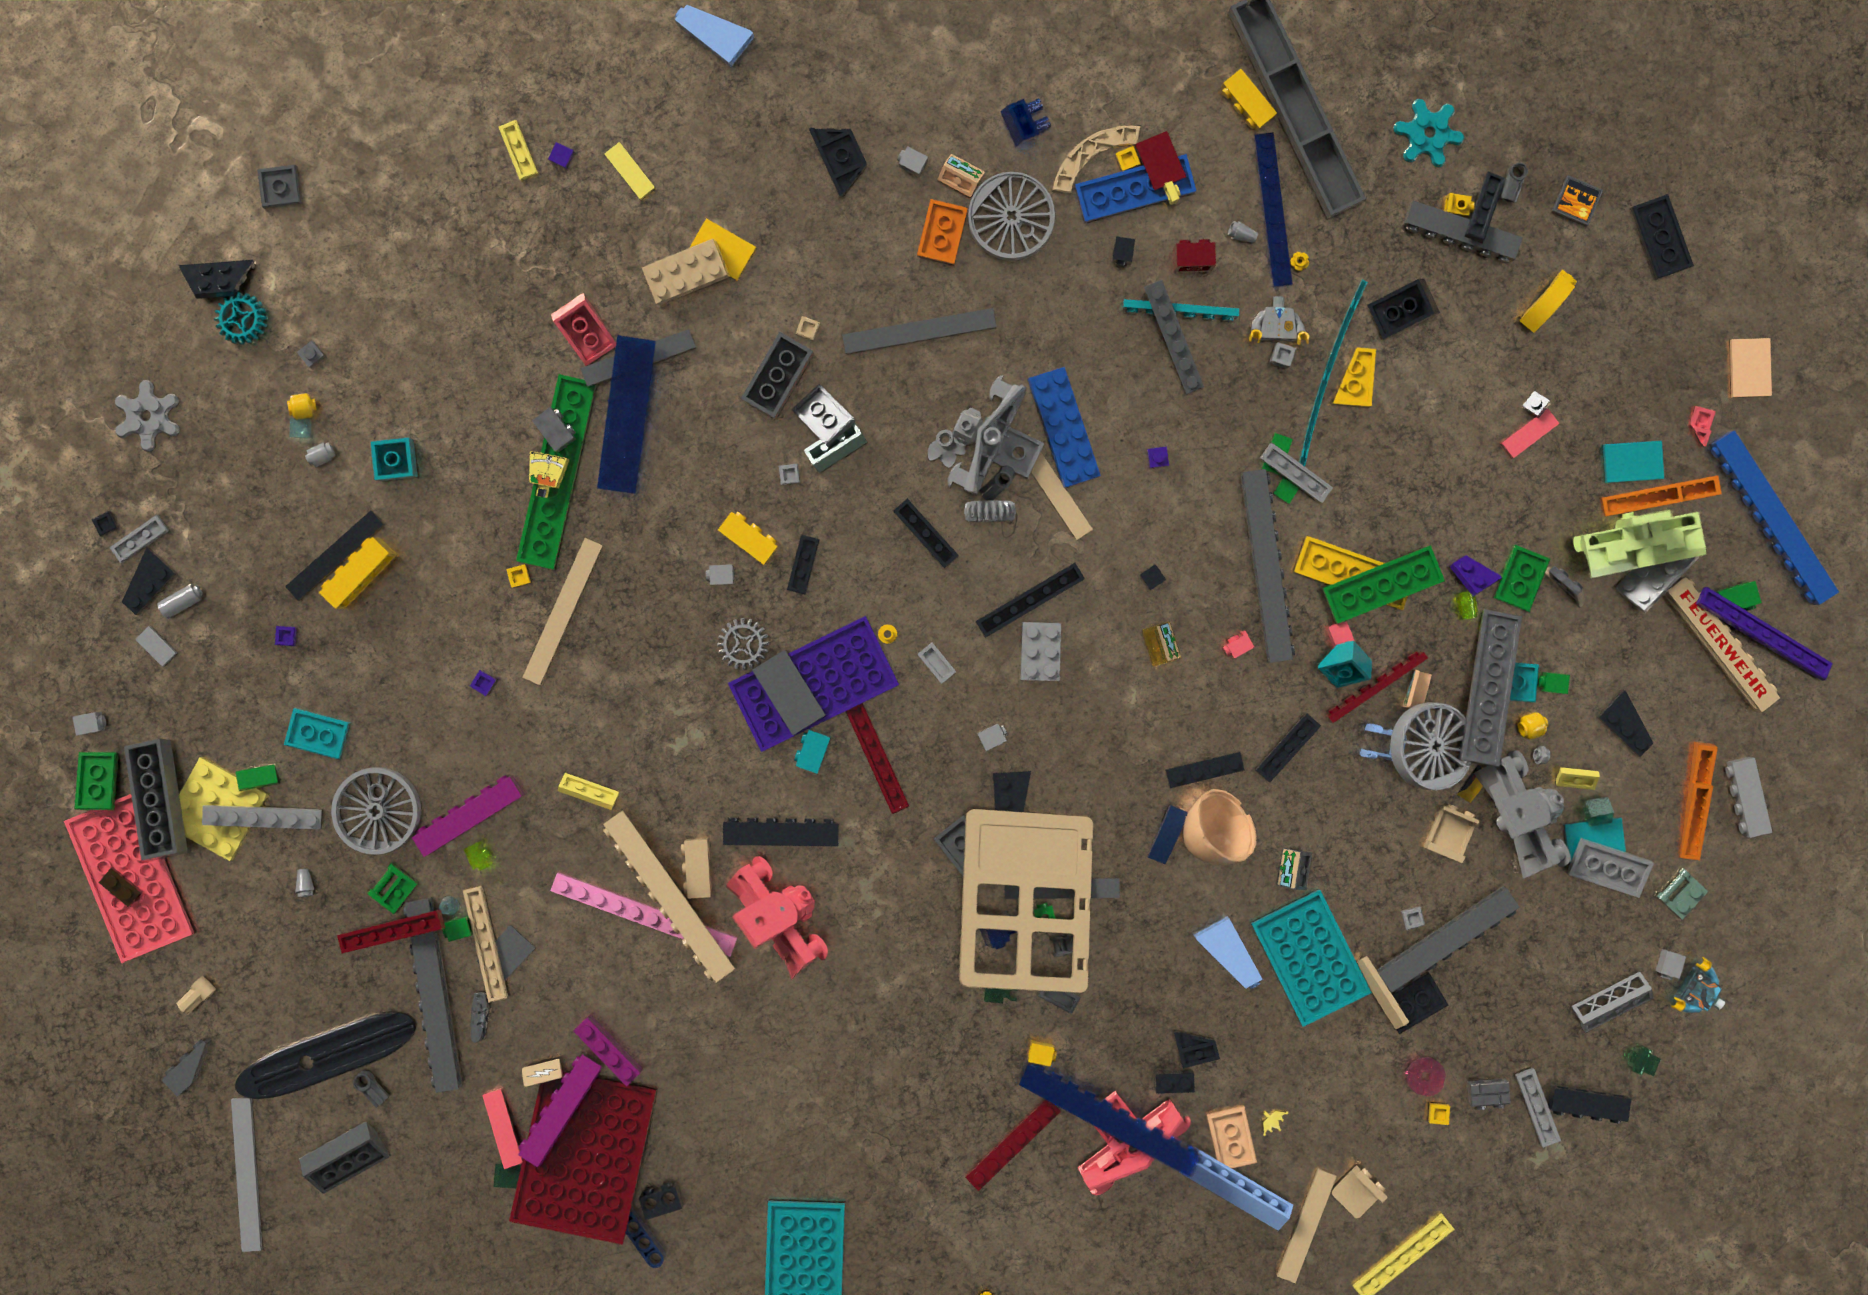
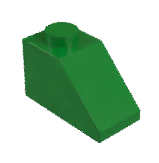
[1715,581,1762,611]

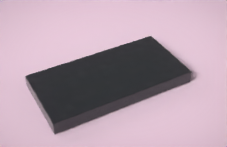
[1630,194,1694,280]

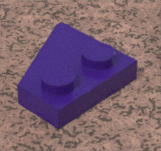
[1450,555,1502,597]

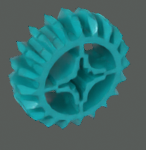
[214,292,268,345]

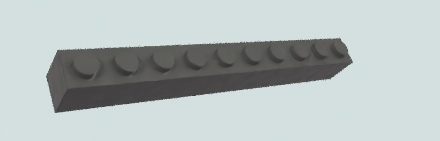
[1240,469,1295,663]
[403,897,462,1093]

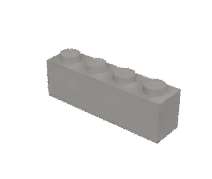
[1725,757,1772,838]

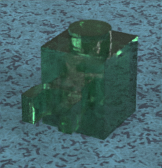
[984,988,1018,1004]

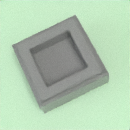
[779,464,800,485]
[1401,906,1425,930]

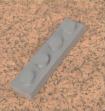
[1260,443,1333,503]
[1515,1068,1561,1148]

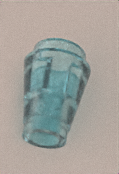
[439,896,459,915]

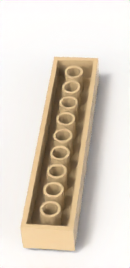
[603,811,735,983]

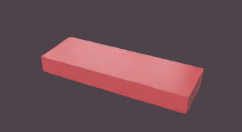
[1501,408,1559,459]

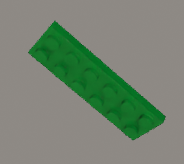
[1322,545,1445,624]

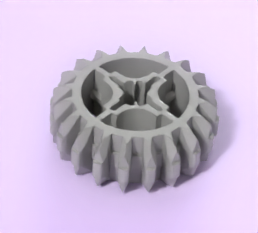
[964,501,1016,522]
[717,618,770,670]

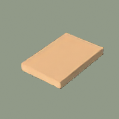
[1730,338,1772,398]
[1207,1106,1257,1169]

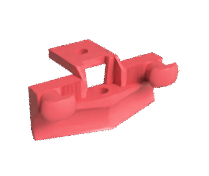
[1078,1091,1191,1195]

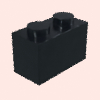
[1154,1069,1195,1094]

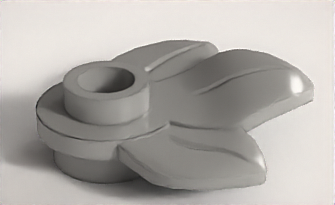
[928,430,966,468]

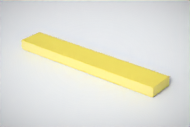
[1353,1213,1455,1295]

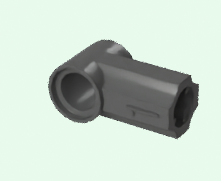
[1499,163,1528,203]
[980,466,1015,501]
[353,1070,389,1108]

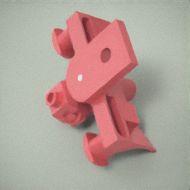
[726,856,828,980]

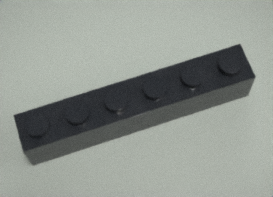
[975,563,1085,638]
[723,817,839,847]

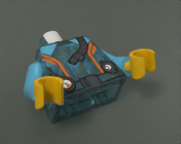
[1671,957,1725,1013]

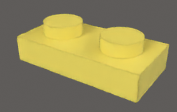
[1556,768,1600,790]

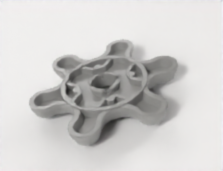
[115,380,180,452]

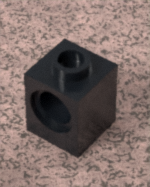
[1112,236,1135,267]

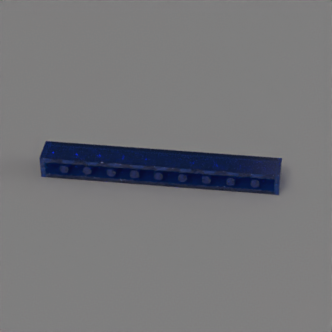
[1019,1064,1203,1177]

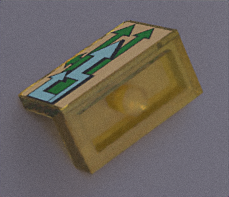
[1142,622,1181,666]

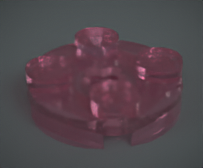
[1406,1056,1446,1096]

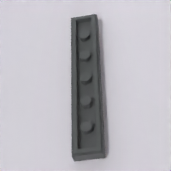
[580,329,696,387]
[1004,878,1120,899]

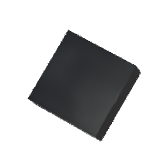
[91,511,119,537]
[1139,564,1166,590]

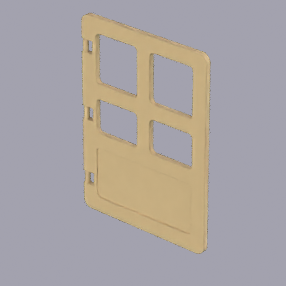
[959,809,1093,993]

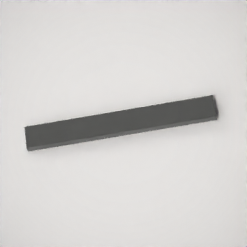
[842,308,997,354]

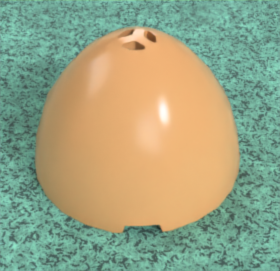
[1183,789,1256,865]

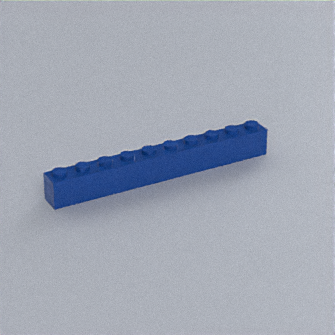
[1709,430,1839,605]

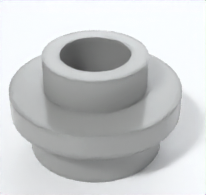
[1533,746,1550,765]

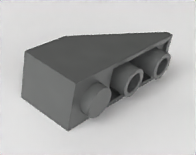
[162,1038,211,1097]

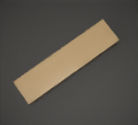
[1357,956,1409,1029]

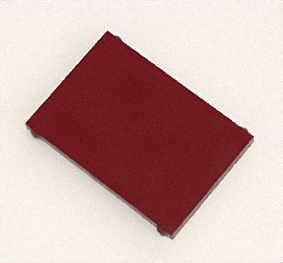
[1135,131,1186,191]

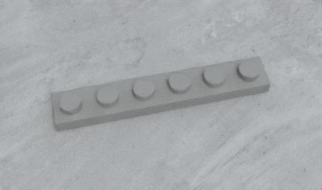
[202,805,322,829]

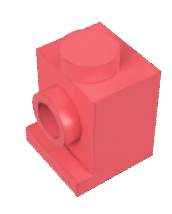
[1223,630,1254,659]

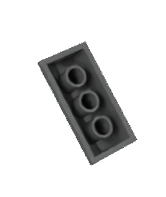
[299,1122,390,1194]

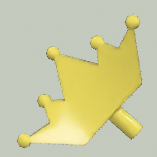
[1263,1111,1288,1136]

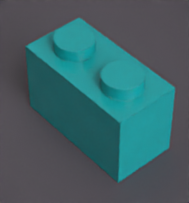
[794,729,831,774]

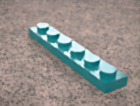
[1122,299,1239,322]

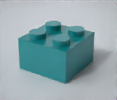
[370,438,418,481]

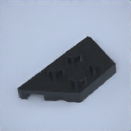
[809,128,867,197]
[179,259,255,299]

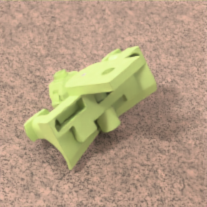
[1573,510,1706,578]

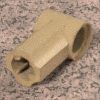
[176,976,217,1015]

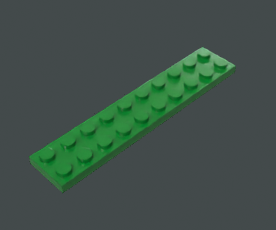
[516,374,597,570]

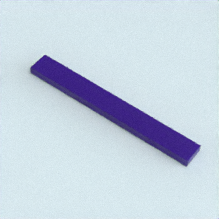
[1696,587,1833,681]

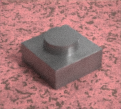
[297,340,325,368]

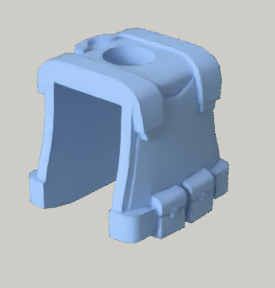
[1360,723,1407,761]

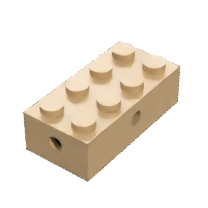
[642,239,730,305]

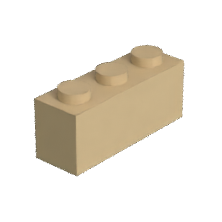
[681,838,712,899]

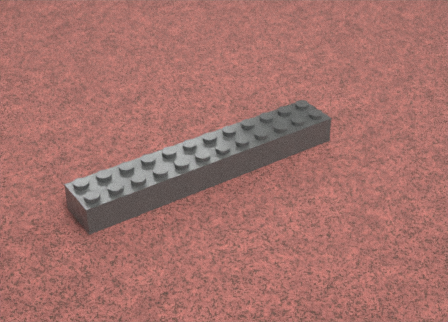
[1228,0,1366,219]

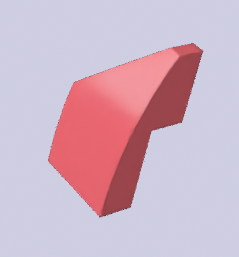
[1690,406,1716,447]

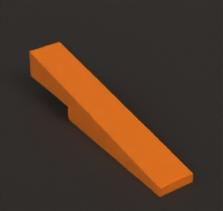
[1602,475,1722,517]
[1680,742,1718,860]

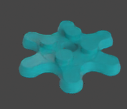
[1393,99,1465,167]

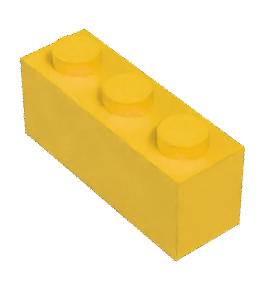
[1221,69,1277,131]
[718,511,778,565]

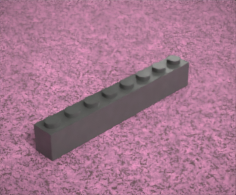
[1377,886,1520,993]

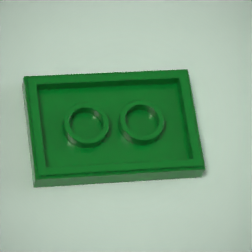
[1493,545,1551,612]
[74,752,119,810]

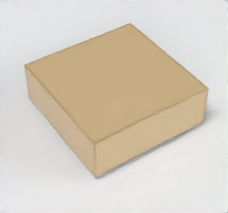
[796,316,820,341]

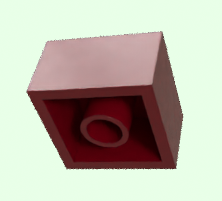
[1173,239,1216,272]

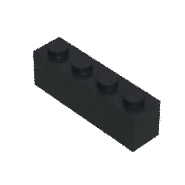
[893,498,959,569]
[1548,1085,1632,1124]

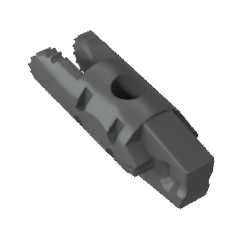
[470,992,489,1043]

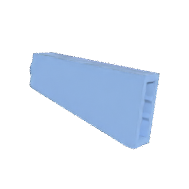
[675,5,754,67]
[1194,917,1263,989]

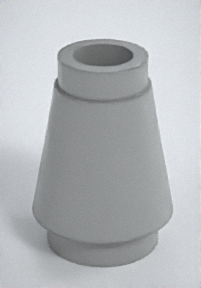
[1228,221,1258,243]
[295,869,315,897]

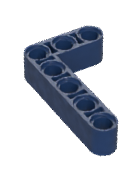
[626,1206,666,1268]

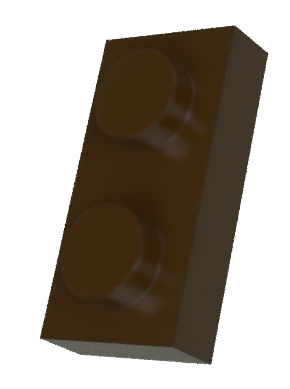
[99,867,143,907]

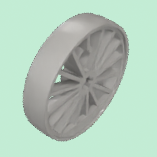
[968,172,1055,261]
[1390,702,1472,790]
[331,767,421,855]

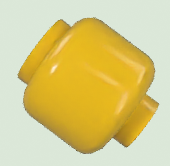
[287,393,317,420]
[1518,712,1548,740]

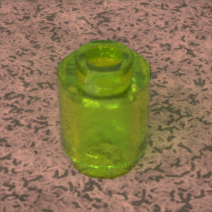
[1456,591,1478,620]

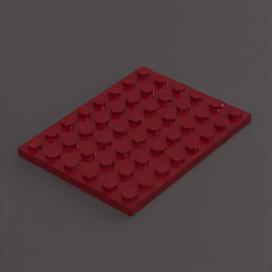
[509,1071,657,1245]

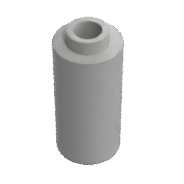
[157,584,203,619]

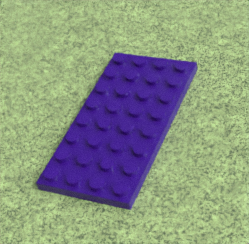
[728,616,899,752]

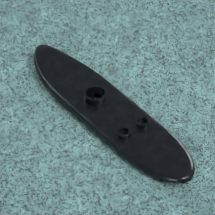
[235,1012,415,1099]

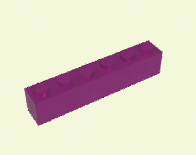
[412,775,525,857]
[518,1054,603,1167]

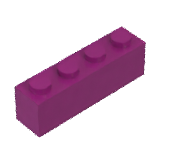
[573,1014,643,1086]

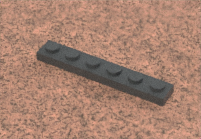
[1144,279,1204,394]

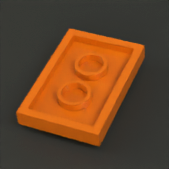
[917,199,968,265]

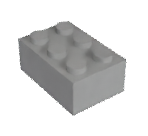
[1020,622,1061,681]

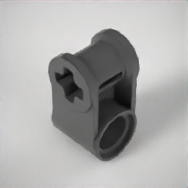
[1050,934,1073,957]

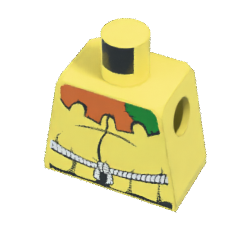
[529,451,569,498]

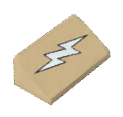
[522,1059,564,1087]

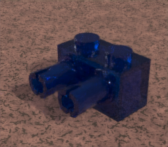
[1000,98,1051,147]
[980,929,1017,950]

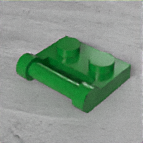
[368,863,419,914]

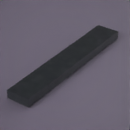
[285,510,385,601]

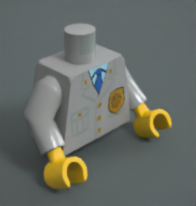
[1249,296,1309,345]

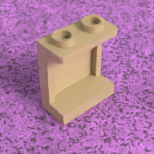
[1424,804,1480,863]

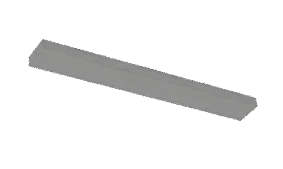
[231,1097,263,1252]

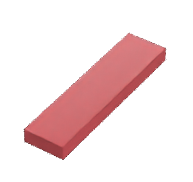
[482,1089,523,1169]

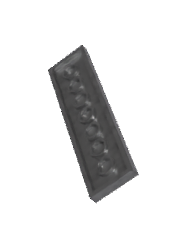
[1460,609,1522,767]

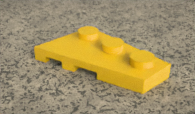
[1332,347,1376,407]

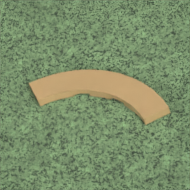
[1052,126,1140,194]

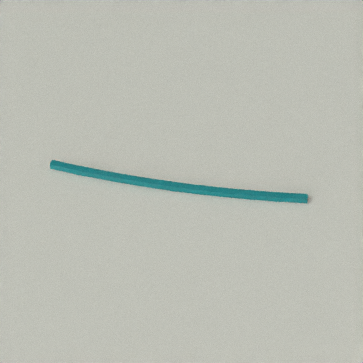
[1299,279,1368,467]

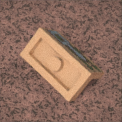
[937,154,984,197]
[1402,670,1432,708]

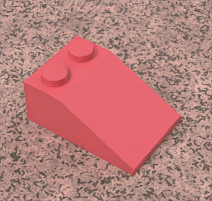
[551,293,618,366]

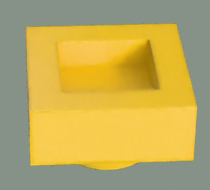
[1115,146,1141,171]
[506,564,531,588]
[1428,1103,1450,1125]

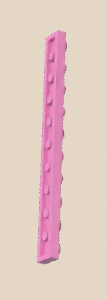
[551,872,737,956]

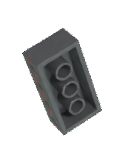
[741,332,814,420]

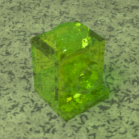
[463,840,491,871]

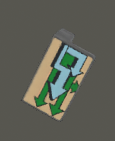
[1277,848,1312,890]

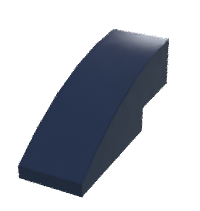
[1148,804,1188,864]

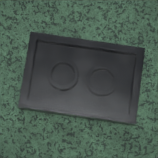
[1391,972,1448,1034]

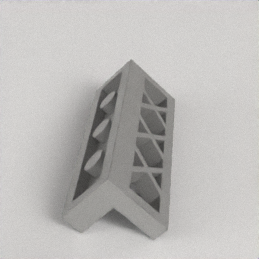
[1572,972,1654,1033]

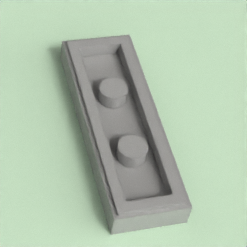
[109,515,169,563]

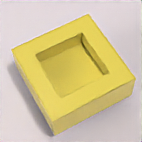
[1163,181,1181,205]

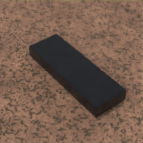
[787,534,820,595]

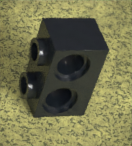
[639,1182,684,1220]

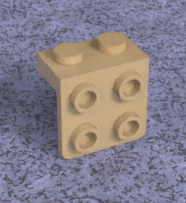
[1331,1165,1388,1218]

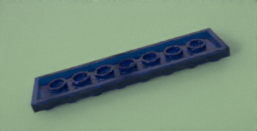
[597,335,656,494]

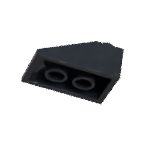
[1367,279,1440,339]

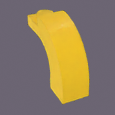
[1519,269,1577,333]

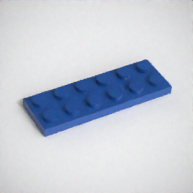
[1075,154,1196,222]
[1028,367,1101,488]

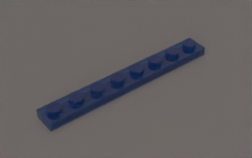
[1254,132,1293,288]

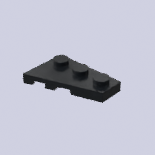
[122,547,177,615]

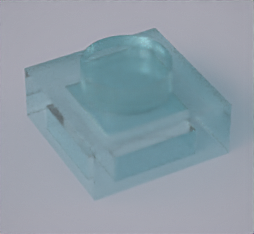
[289,418,311,438]

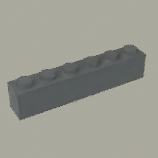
[1402,201,1523,263]

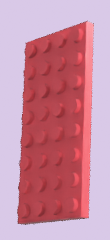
[64,794,195,963]

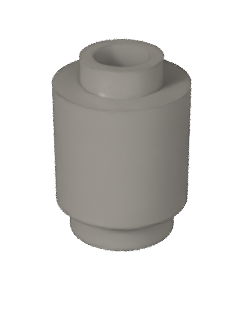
[305,442,336,468]

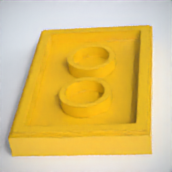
[689,218,756,281]

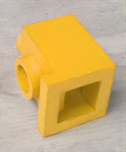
[1444,193,1475,218]

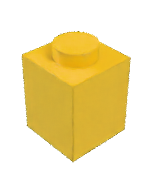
[1027,1040,1057,1067]

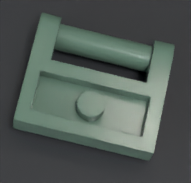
[1656,868,1708,920]

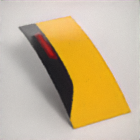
[1457,765,1483,803]

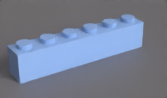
[1179,1147,1293,1231]

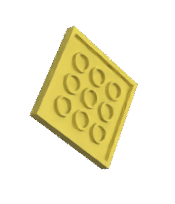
[179,757,269,861]

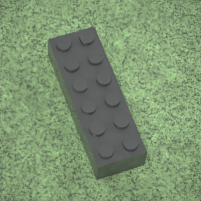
[124,739,188,861]

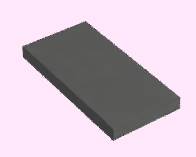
[752,650,826,735]

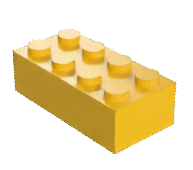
[319,537,398,609]

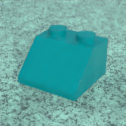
[1318,640,1372,688]

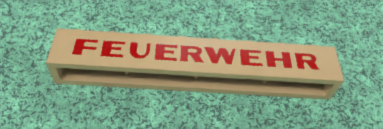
[1664,576,1780,712]

